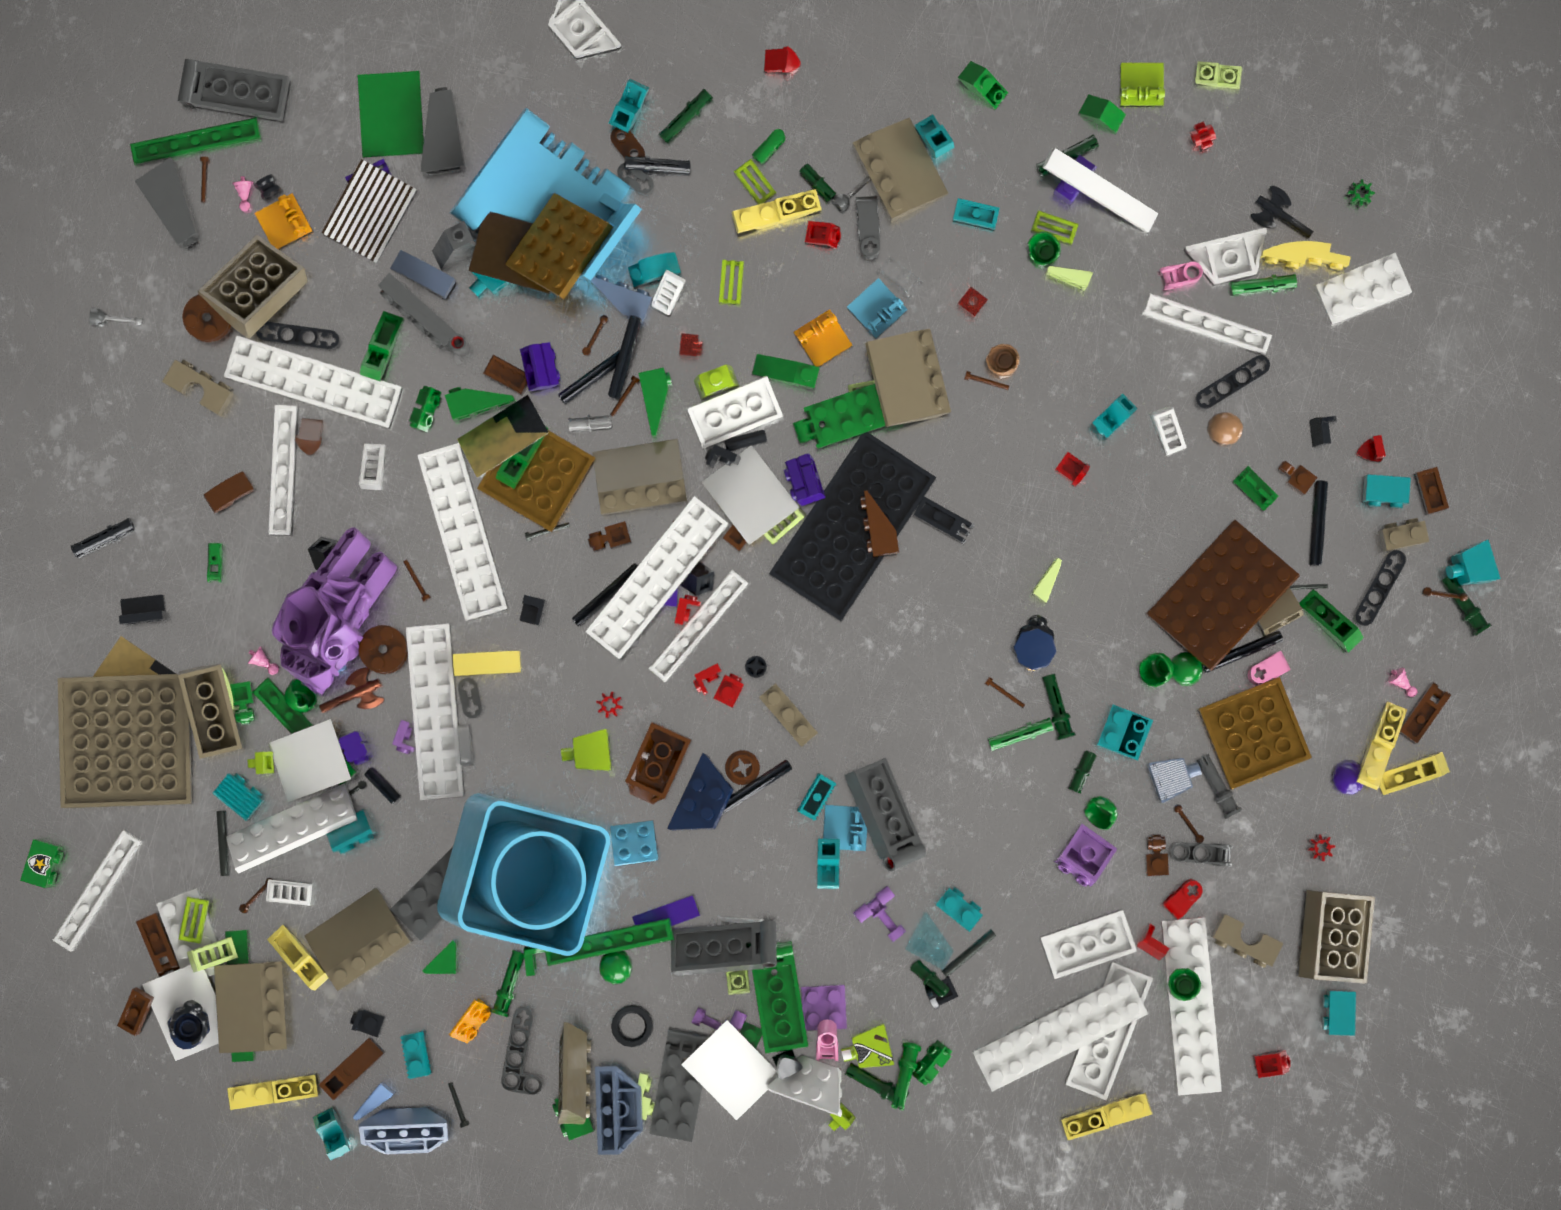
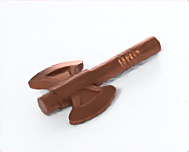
[319,667,384,713]

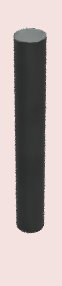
[216,811,229,876]
[942,929,997,977]

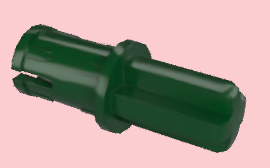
[799,163,837,202]
[1068,750,1097,794]
[910,960,949,997]

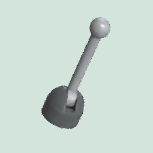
[831,177,869,213]
[89,307,143,325]

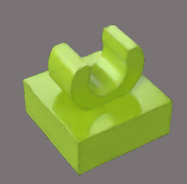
[247,752,274,774]
[828,1102,856,1131]

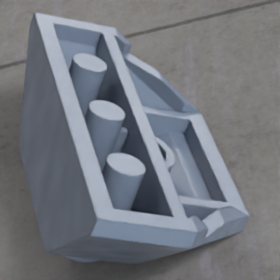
[595,1066,643,1155]
[359,1107,449,1154]

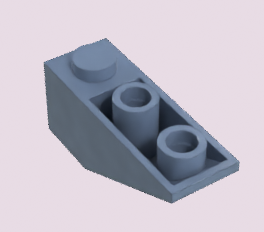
[590,275,652,324]

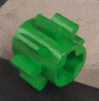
[1347,179,1375,207]

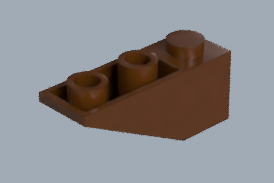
[860,491,899,557]
[319,1038,384,1101]

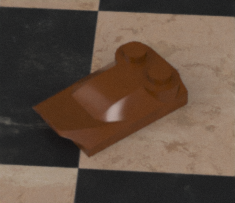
[625,722,692,804]

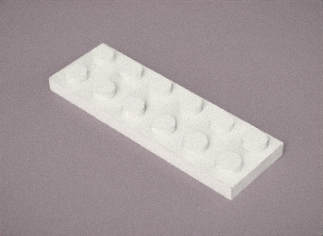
[226,783,358,873]
[1065,962,1153,1100]

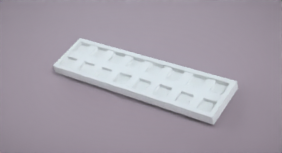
[224,336,402,428]
[417,443,508,621]
[586,496,729,659]
[406,624,464,800]
[1161,917,1222,1096]
[973,975,1148,1092]

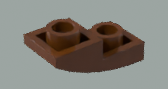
[204,471,254,514]

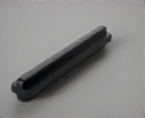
[608,315,642,399]
[558,350,620,403]
[1310,480,1328,566]
[572,563,638,626]
[1202,631,1283,673]
[722,760,792,814]

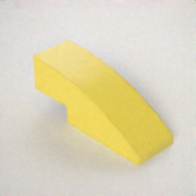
[453,651,521,676]
[267,925,328,991]

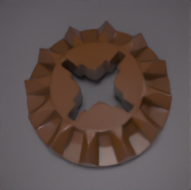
[725,750,760,785]

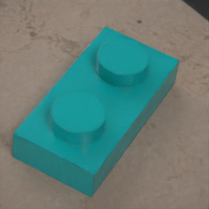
[953,198,1000,230]

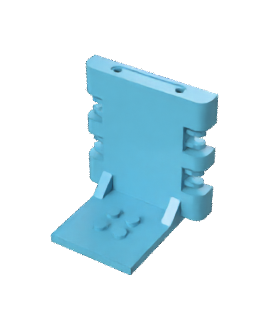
[449,108,642,281]

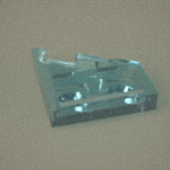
[905,913,954,970]

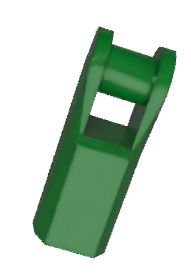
[752,129,785,165]
[207,543,223,582]

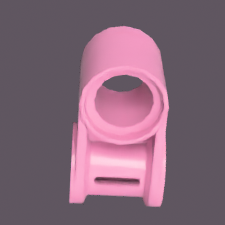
[1159,262,1203,290]
[1247,651,1291,685]
[816,1019,838,1061]

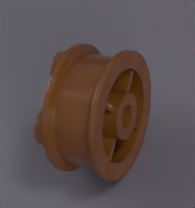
[182,294,231,342]
[359,625,408,674]

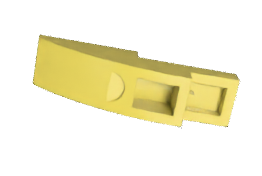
[731,189,822,233]
[1260,241,1351,270]
[1356,701,1407,790]
[227,1074,318,1110]
[1061,1092,1152,1140]

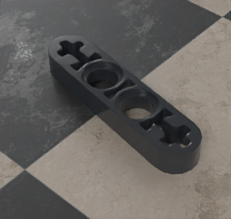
[256,322,340,350]
[1195,355,1270,409]
[1354,550,1406,626]

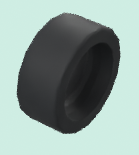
[611,1005,653,1047]

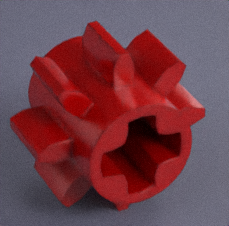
[1190,121,1216,150]
[596,692,623,718]
[1307,834,1335,861]

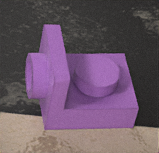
[392,720,416,754]

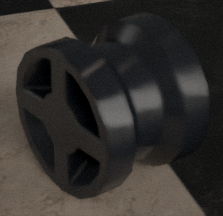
[254,174,282,200]
[745,656,767,678]

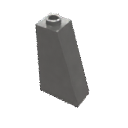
[421,87,466,176]
[135,157,199,248]
[432,221,476,271]

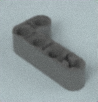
[501,1006,543,1095]

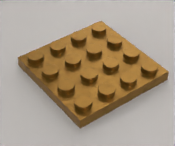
[506,193,613,299]
[477,430,595,532]
[1199,677,1312,790]

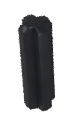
[724,430,767,451]
[364,767,400,804]

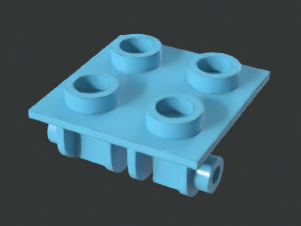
[847,278,908,338]
[823,805,867,851]
[610,820,658,866]

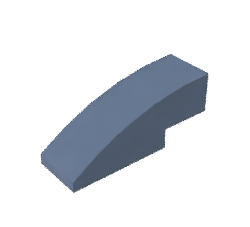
[390,250,456,299]

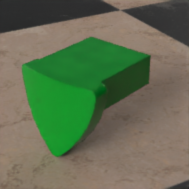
[524,946,547,976]

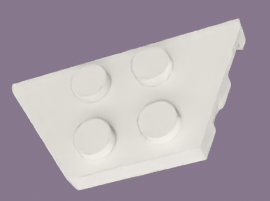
[548,0,621,58]
[1185,228,1267,285]
[767,1055,842,1117]

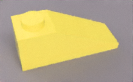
[1380,752,1450,795]

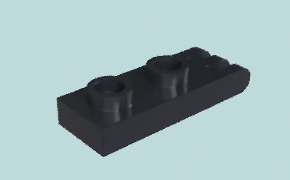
[913,496,974,544]

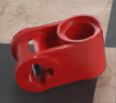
[1162,879,1203,920]

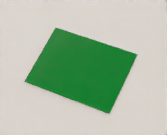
[357,71,424,158]

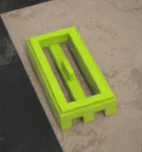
[734,159,776,205]
[1031,210,1079,245]
[719,259,744,305]
[178,896,209,944]

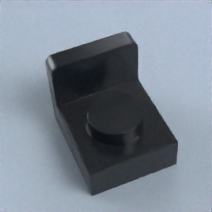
[705,444,741,468]
[350,1008,386,1038]

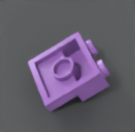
[1055,824,1117,887]

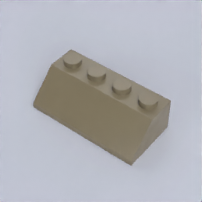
[178,664,242,759]

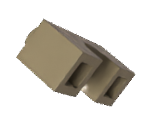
[162,359,234,416]
[759,683,818,747]
[1211,913,1284,968]

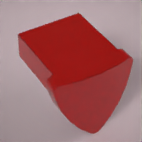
[764,46,801,73]
[1356,435,1386,462]
[1055,452,1090,486]
[1137,924,1170,961]

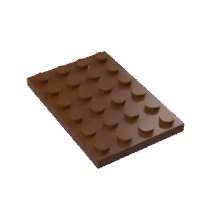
[1147,520,1300,671]

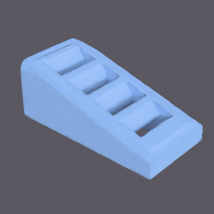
[353,1082,395,1121]

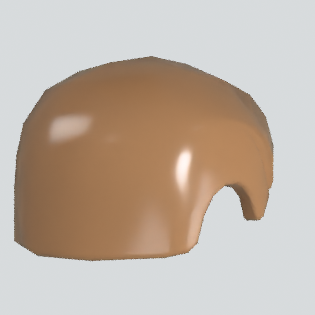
[986,344,1020,377]
[1207,412,1243,445]

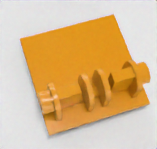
[254,193,312,249]
[794,309,853,367]
[449,998,492,1044]

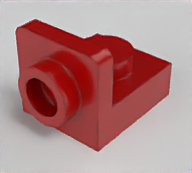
[805,221,841,248]
[674,595,701,625]
[693,663,722,695]
[714,673,744,708]
[1255,1050,1291,1078]

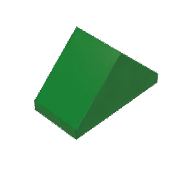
[1078,94,1126,134]
[422,939,458,974]

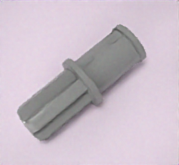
[568,415,612,432]

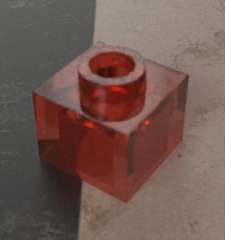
[957,287,988,318]
[679,333,703,359]

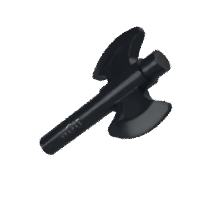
[1251,185,1314,238]

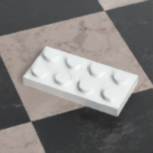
[1315,253,1412,325]
[687,376,783,449]
[156,888,227,977]
[1040,910,1137,979]

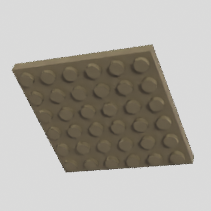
[58,674,192,808]

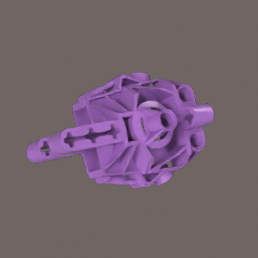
[272,527,397,696]

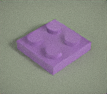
[801,985,847,1031]

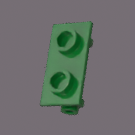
[409,386,441,432]
[1233,466,1279,511]
[912,1040,952,1086]

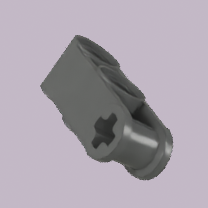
[856,196,880,260]
[1169,842,1233,867]

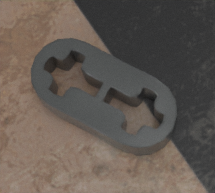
[617,163,654,196]
[458,678,483,718]

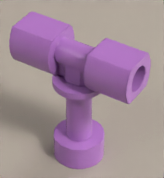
[853,886,906,942]
[691,1007,747,1031]

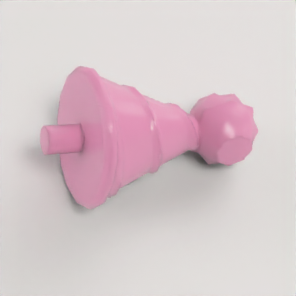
[232,176,254,211]
[248,646,279,675]
[1388,667,1418,697]

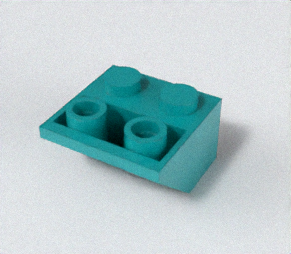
[1095,704,1153,761]
[326,809,377,854]

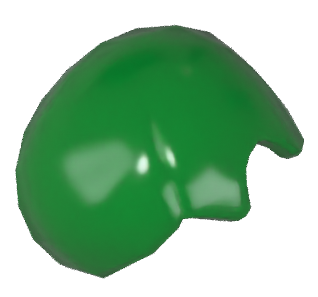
[1028,231,1061,266]
[1171,652,1203,686]
[1139,653,1174,687]
[284,679,317,713]
[1084,796,1118,830]
[599,951,632,985]
[1167,968,1201,1001]

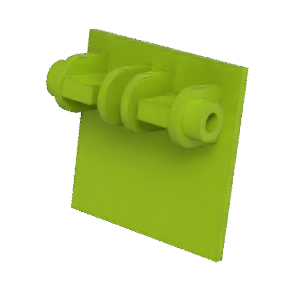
[1121,63,1165,106]

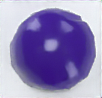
[1332,760,1364,795]

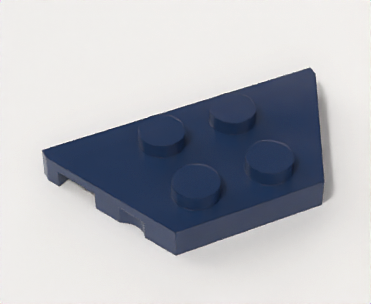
[667,753,734,831]

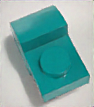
[608,79,649,132]
[915,114,955,159]
[628,252,681,288]
[1092,394,1138,438]
[817,839,840,889]
[313,1107,351,1160]

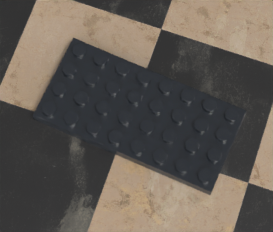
[769,432,936,622]

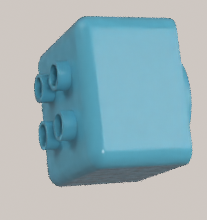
[437,793,610,956]

